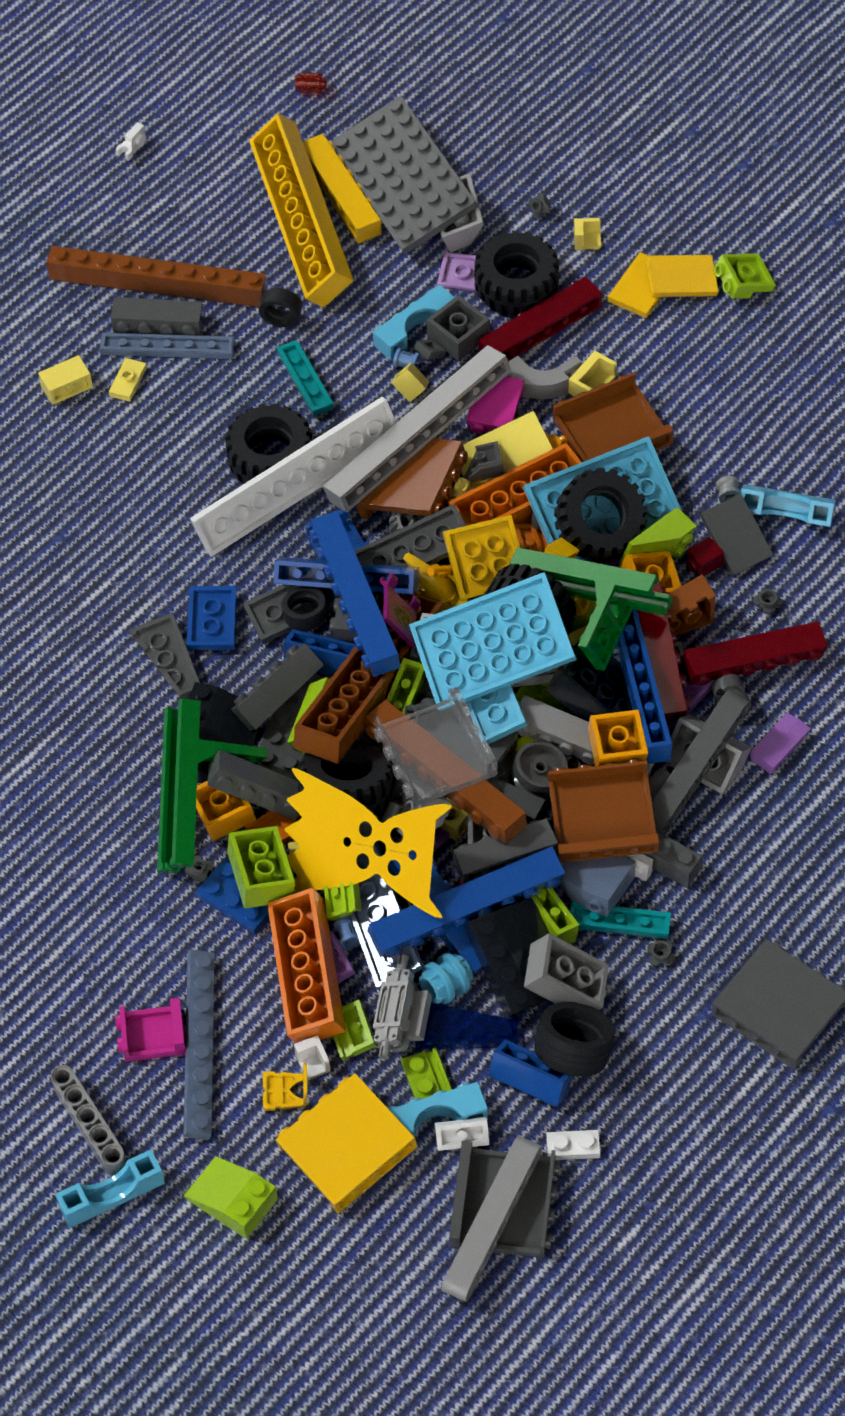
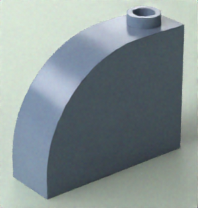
[560,856,635,917]

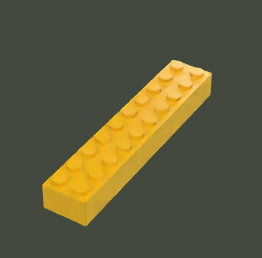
[249,113,354,307]

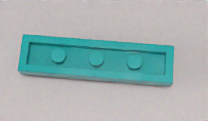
[277,340,334,417]
[570,901,671,939]

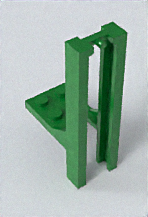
[510,547,673,671]
[157,698,267,874]

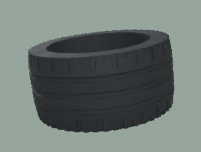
[534,1002,615,1077]

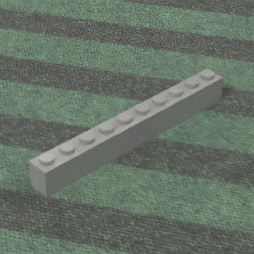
[323,345,511,513]

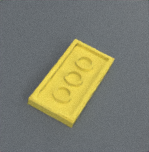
[461,411,553,488]

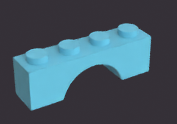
[373,285,455,361]
[741,484,836,527]
[387,1082,488,1137]
[55,1150,165,1228]

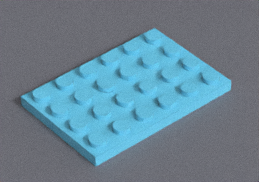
[523,436,682,561]
[409,572,577,712]

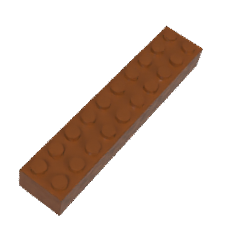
[294,593,443,764]

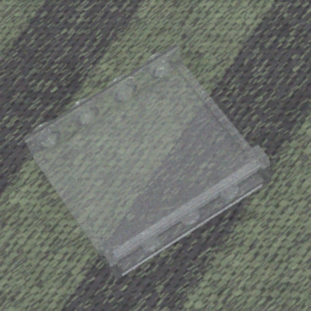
[373,687,498,806]

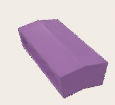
[750,713,811,775]

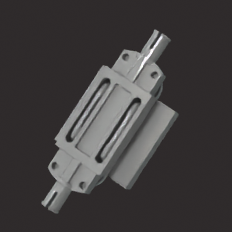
[373,954,432,1060]

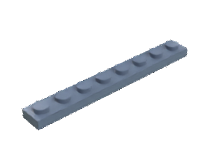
[183,949,215,1140]

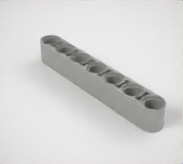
[441,1136,543,1302]

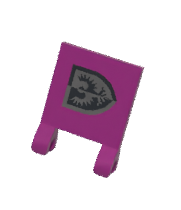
[380,572,421,648]

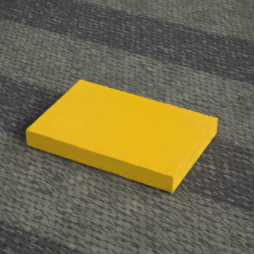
[608,252,661,318]
[646,255,718,297]

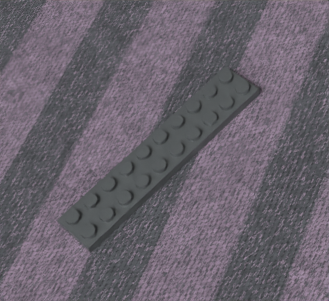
[242,504,466,644]

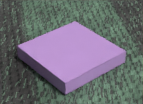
[437,252,478,293]

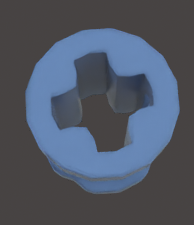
[393,348,421,369]
[333,917,360,950]

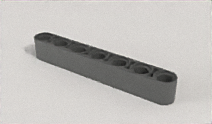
[652,689,751,835]

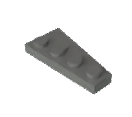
[129,612,200,699]

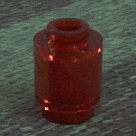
[295,72,327,94]

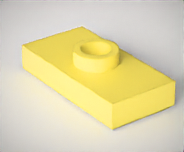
[109,358,147,402]

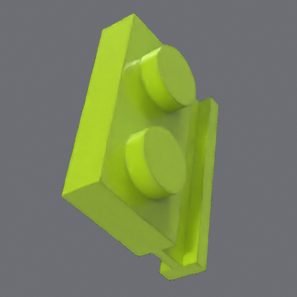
[324,882,362,921]
[333,1000,377,1061]
[401,1048,452,1099]

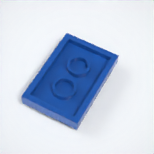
[187,586,237,650]
[195,857,269,935]

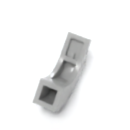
[507,356,581,400]

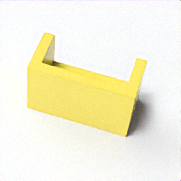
[568,351,617,397]
[38,355,93,405]

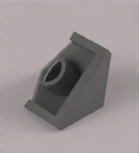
[464,441,505,483]

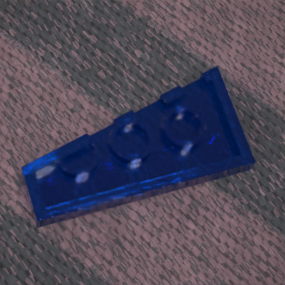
[415,1003,518,1050]

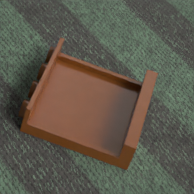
[553,372,673,462]
[356,438,468,519]
[548,759,659,863]

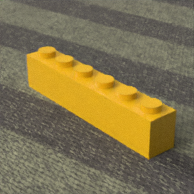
[303,134,383,244]

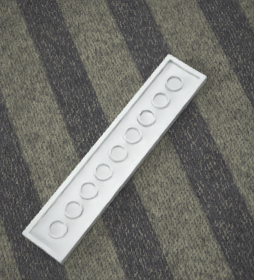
[190,397,396,557]

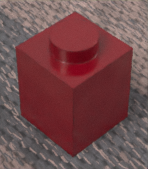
[686,536,724,577]

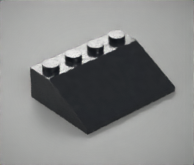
[546,639,632,722]
[189,682,262,784]
[464,897,549,1020]

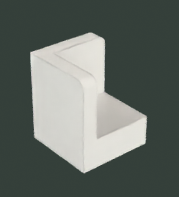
[294,1035,331,1080]

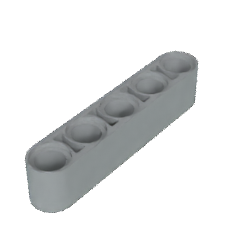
[51,1065,126,1176]

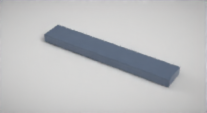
[99,333,235,359]

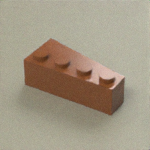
[668,574,716,637]

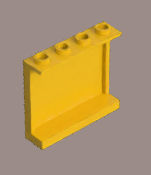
[275,1073,418,1214]

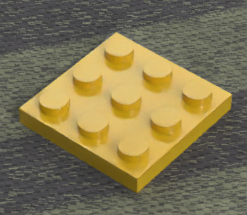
[442,515,520,601]

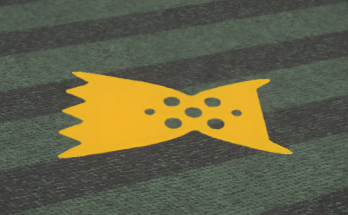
[284,768,452,918]

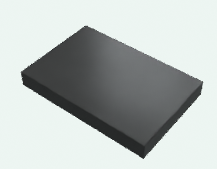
[699,493,773,576]

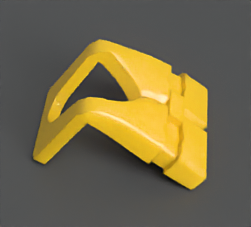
[263,1063,307,1111]

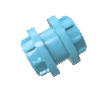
[419,953,473,1004]

